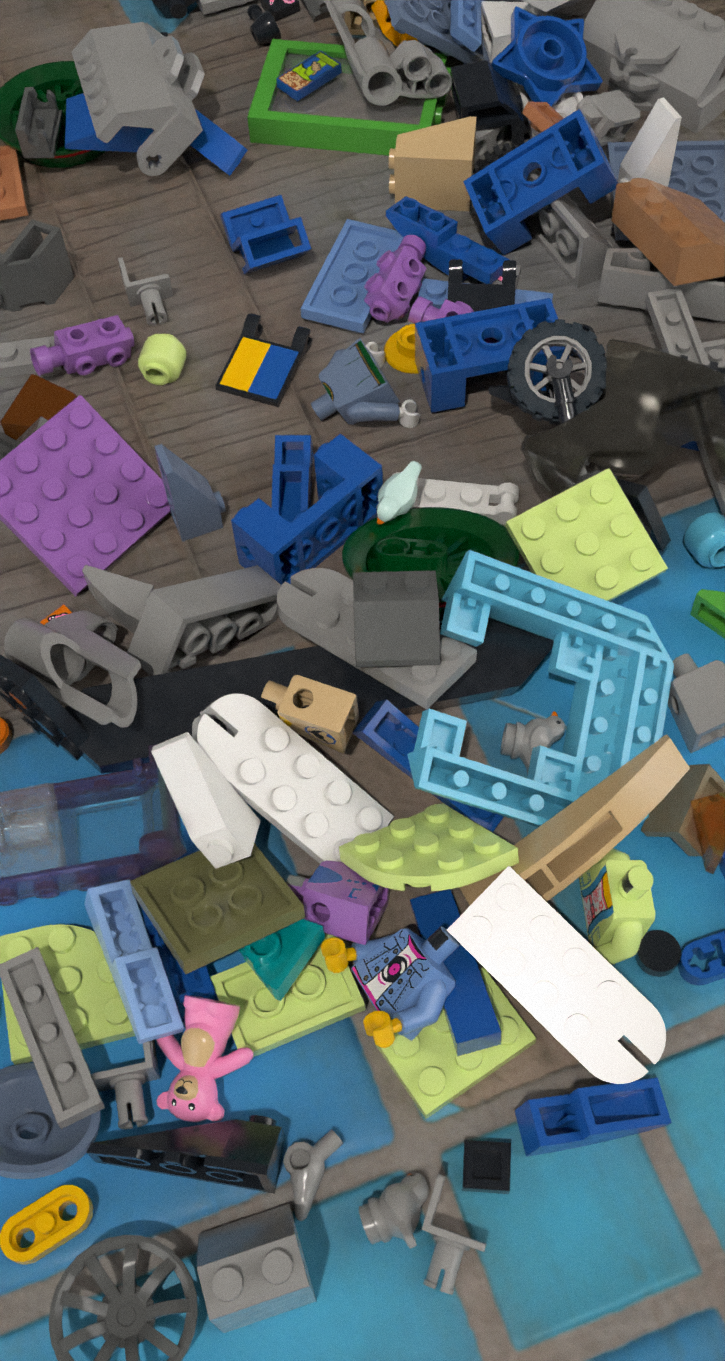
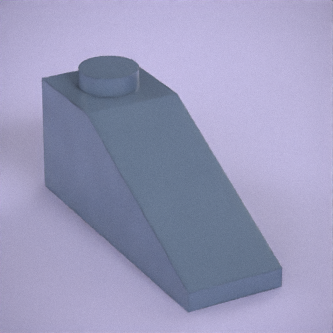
[154,444,226,542]

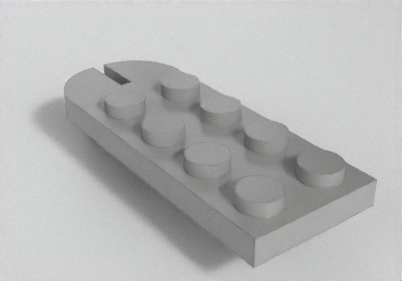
[277,568,477,709]

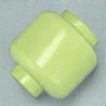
[138,334,186,385]

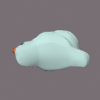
[376,461,422,524]

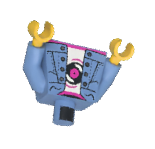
[321,926,459,1048]

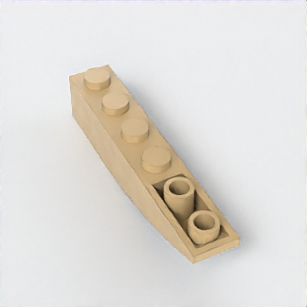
[459,734,690,905]

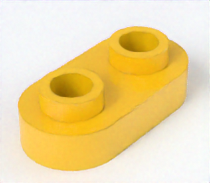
[0,1185,93,1265]

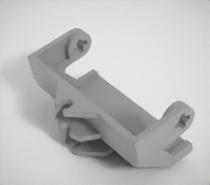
[583,0,725,134]

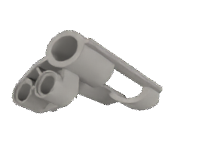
[324,0,452,106]
[4,610,141,728]

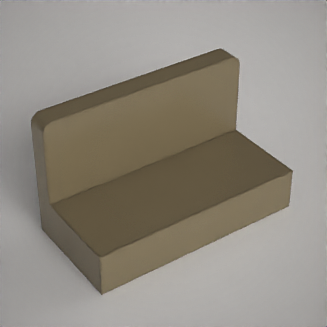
[641,764,725,856]

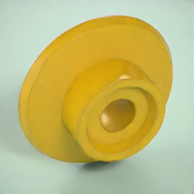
[384,324,418,374]

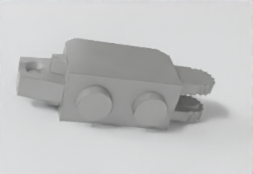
[576,90,641,146]

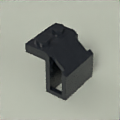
[450,60,529,147]

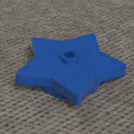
[491,6,603,107]

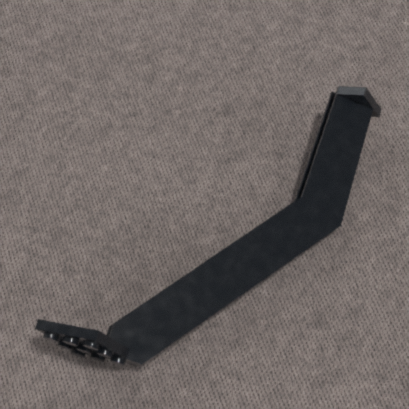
[0,478,671,774]

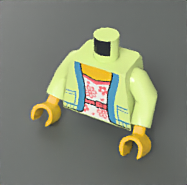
[579,848,656,965]

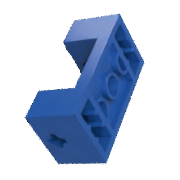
[463,109,618,255]
[415,298,569,413]
[231,434,383,585]

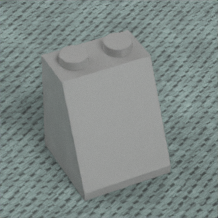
[197,1204,316,1333]

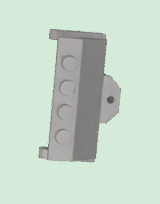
[72,22,205,176]

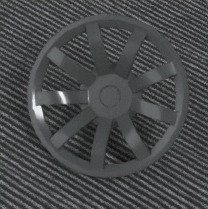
[49,1235,198,1361]

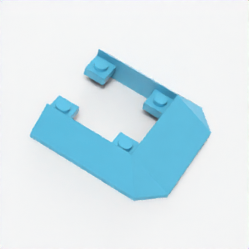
[407,550,674,827]

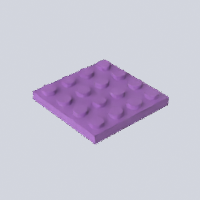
[0,395,170,597]

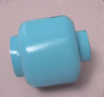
[684,512,725,568]

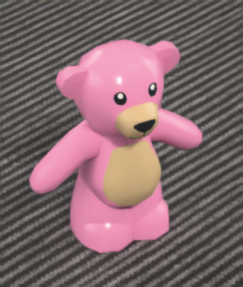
[156,995,253,1122]

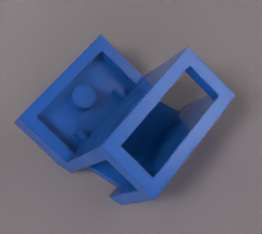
[220,195,311,274]

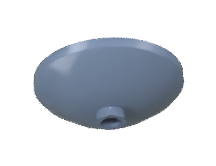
[0,1063,100,1179]

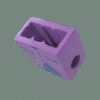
[286,860,389,945]

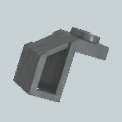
[0,219,74,312]

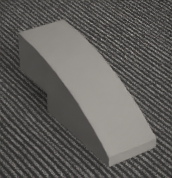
[82,565,154,634]

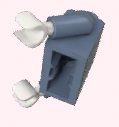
[310,338,420,428]

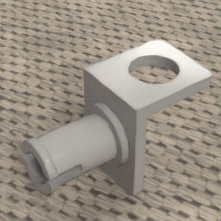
[118,257,173,326]
[92,1040,160,1129]
[421,1174,487,1295]

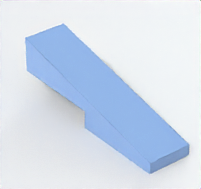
[84,879,184,1044]

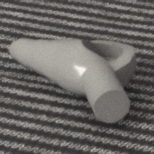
[283,1129,343,1221]

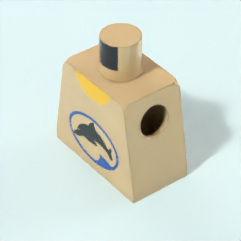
[260,675,359,754]

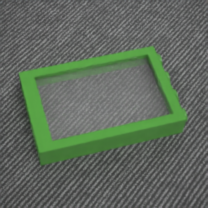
[247,39,451,156]

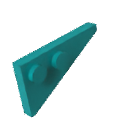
[237,919,325,1001]

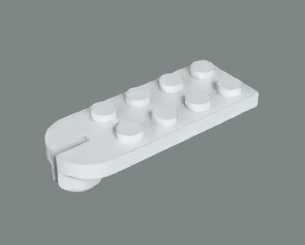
[192,694,394,864]
[447,866,666,1084]

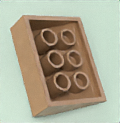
[611,178,725,286]

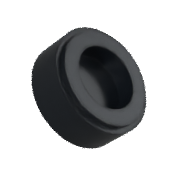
[635,930,681,977]

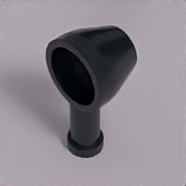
[247,4,281,45]

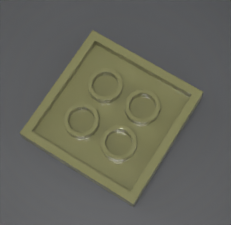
[130,843,305,974]

